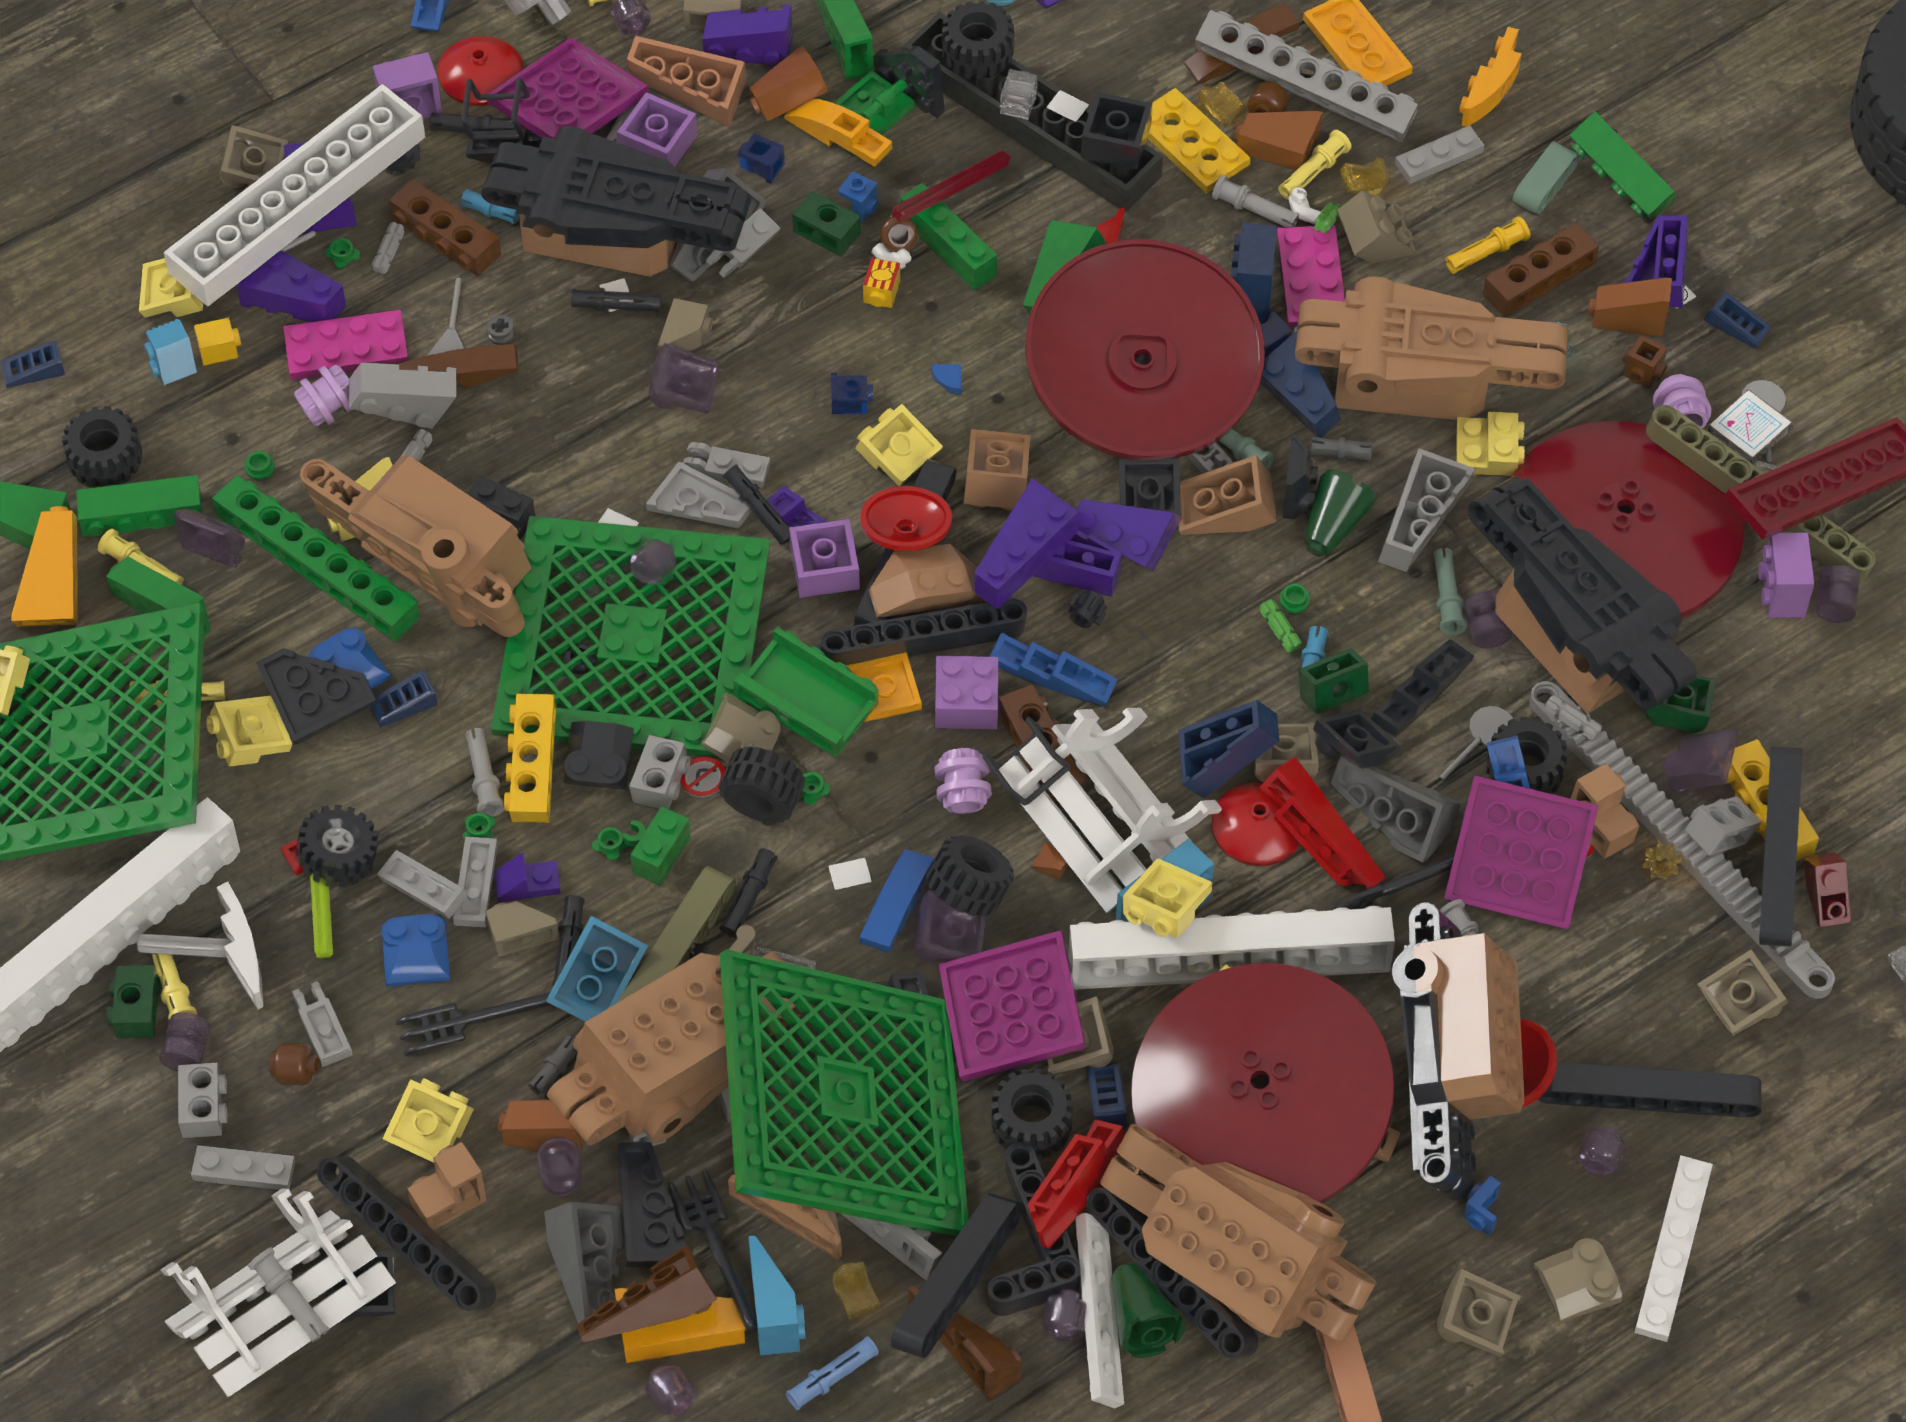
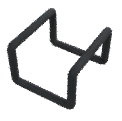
[461,77,530,141]
[982,717,1070,806]

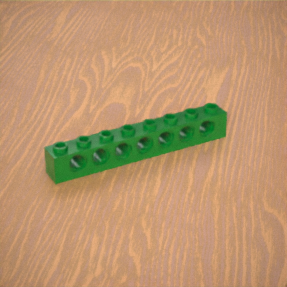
[212,475,420,642]

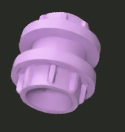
[294,365,353,426]
[1653,374,1712,428]
[934,748,992,814]

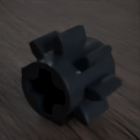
[1068,590,1107,628]

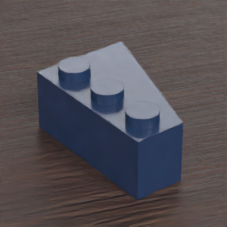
[1231,223,1277,324]
[1260,330,1341,438]
[1178,700,1279,798]

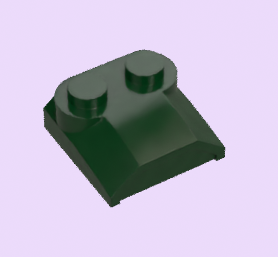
[1645,675,1717,733]

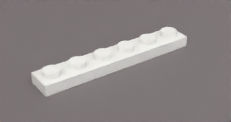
[1634,1155,1713,1342]
[1076,1213,1124,1409]

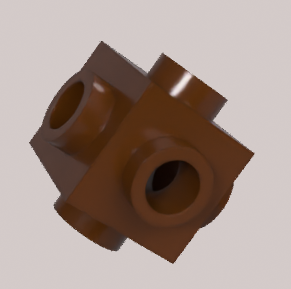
[1622,334,1668,388]

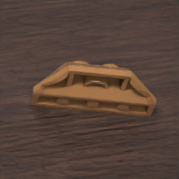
[869,544,987,618]
[728,1175,842,1260]

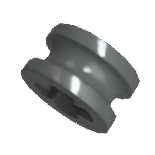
[487,315,514,345]

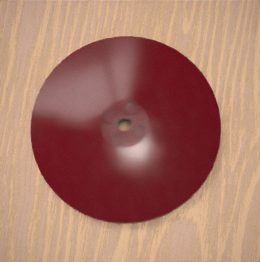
[1025,239,1265,461]
[1511,421,1744,619]
[1131,963,1395,1203]

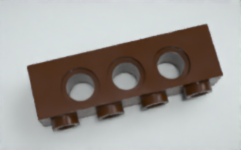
[389,179,501,276]
[1483,223,1599,318]
[998,684,1087,807]

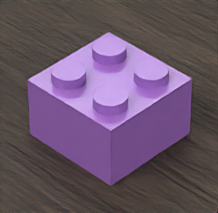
[373,52,442,119]
[617,92,698,168]
[789,519,860,598]
[1758,533,1814,618]
[935,656,998,729]

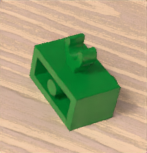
[623,806,691,886]

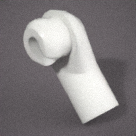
[1289,187,1321,225]
[871,243,911,269]

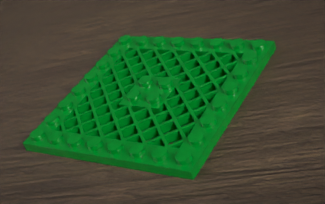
[491,516,770,757]
[0,603,205,861]
[720,949,969,1237]

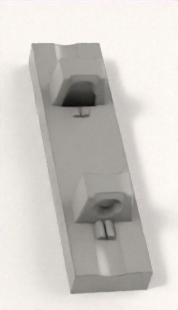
[840,1177,942,1281]

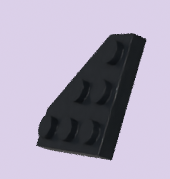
[873,46,945,119]
[256,648,378,745]

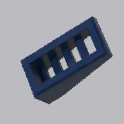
[1704,291,1772,349]
[0,340,65,388]
[370,670,437,727]
[1087,1064,1127,1129]

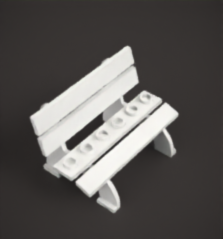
[999,708,1222,913]
[161,1189,396,1397]

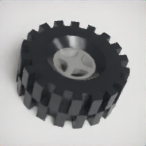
[296,805,378,887]

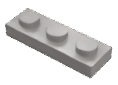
[1395,125,1485,184]
[453,837,498,928]
[377,850,468,919]
[191,1145,295,1190]

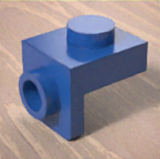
[838,172,879,224]
[1464,1175,1501,1235]

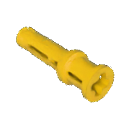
[1445,216,1531,274]

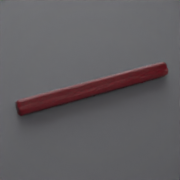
[892,150,1011,222]

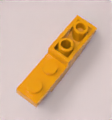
[1459,27,1522,127]
[784,98,892,167]

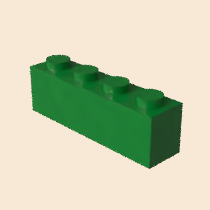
[1570,111,1677,221]
[900,183,997,291]
[76,475,204,537]

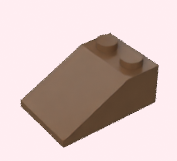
[964,429,1030,511]
[1178,455,1277,535]

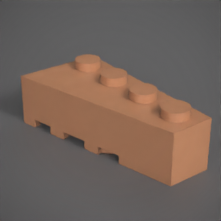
[627,36,747,127]

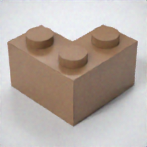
[1571,763,1639,859]
[407,1142,487,1231]

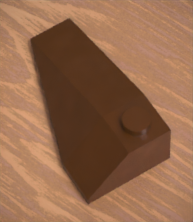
[577,1245,717,1342]
[908,1285,1022,1401]

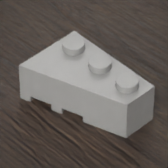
[349,363,456,429]

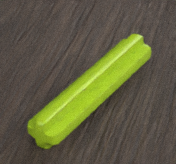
[310,873,333,959]

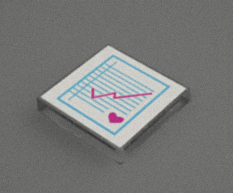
[1707,389,1793,464]

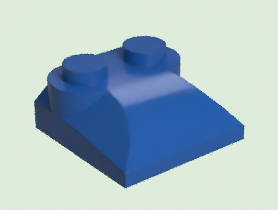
[307,628,391,689]
[381,914,450,987]

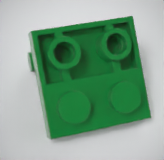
[834,71,914,135]

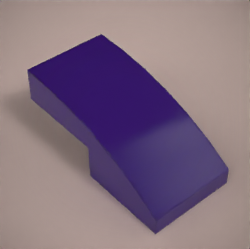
[767,486,827,527]

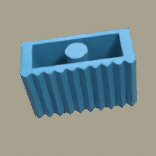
[144,319,197,385]

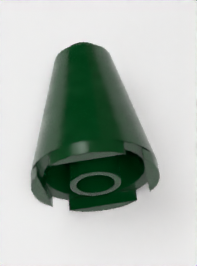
[1304,469,1377,557]
[1111,1264,1185,1358]

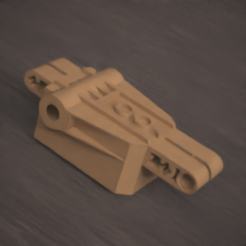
[1295,277,1568,420]
[300,456,531,637]
[547,951,814,1145]
[1100,1124,1377,1341]

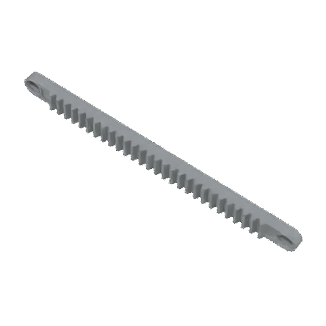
[1529,681,1835,999]

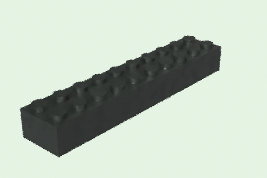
[903,11,1163,212]

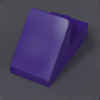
[494,853,561,902]

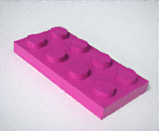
[1277,225,1345,329]
[283,310,408,380]

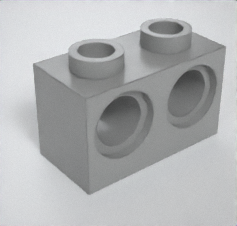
[629,735,691,809]
[1685,796,1762,856]
[178,1063,228,1138]

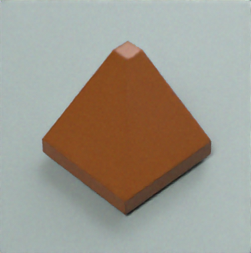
[1032,842,1069,880]

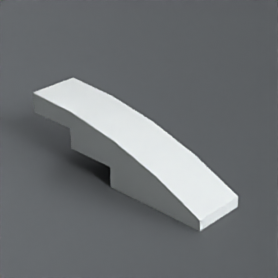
[217,882,263,1009]

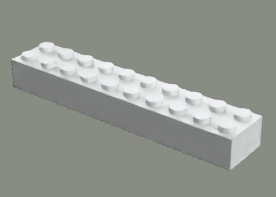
[164,84,425,306]
[0,797,240,1052]
[1069,906,1395,989]

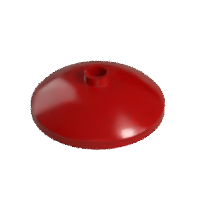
[437,36,523,106]
[860,486,952,552]
[1211,782,1301,866]
[1520,1019,1557,1108]

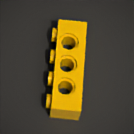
[504,694,556,823]
[1720,739,1819,861]

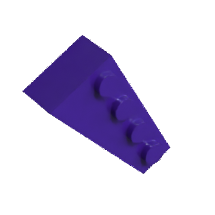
[974,478,1079,610]

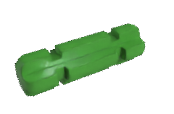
[1313,202,1341,234]
[1260,599,1301,653]

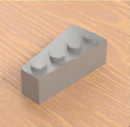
[1378,448,1475,572]

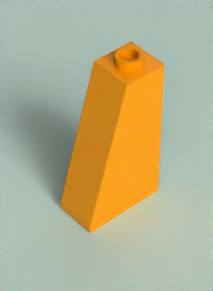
[11,506,78,627]
[615,1288,747,1363]

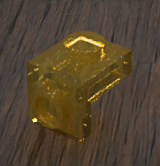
[1195,81,1245,128]
[1340,157,1390,195]
[833,1261,880,1320]

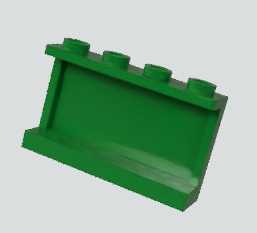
[733,627,879,758]

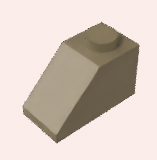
[658,298,713,363]
[485,901,559,957]

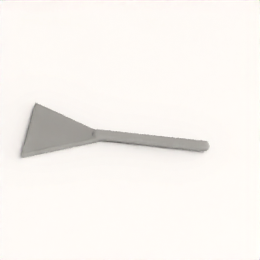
[427,277,464,356]

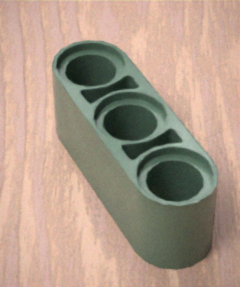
[1512,141,1580,215]

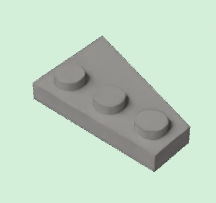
[646,462,752,528]

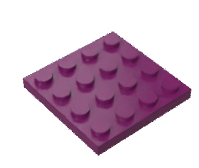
[487,38,649,139]
[1444,775,1599,929]
[939,930,1087,1082]

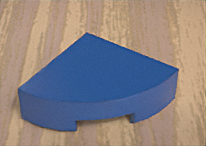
[931,364,961,394]

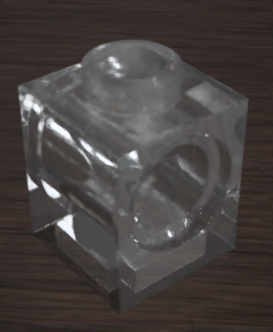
[1000,69,1038,119]

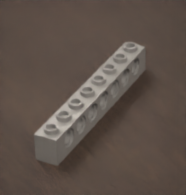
[1195,10,1418,143]

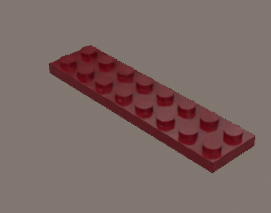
[1724,417,1906,540]

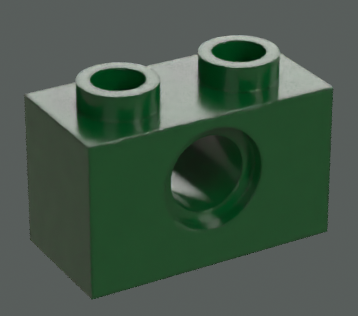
[792,191,861,257]
[1298,648,1369,714]
[107,965,159,1038]

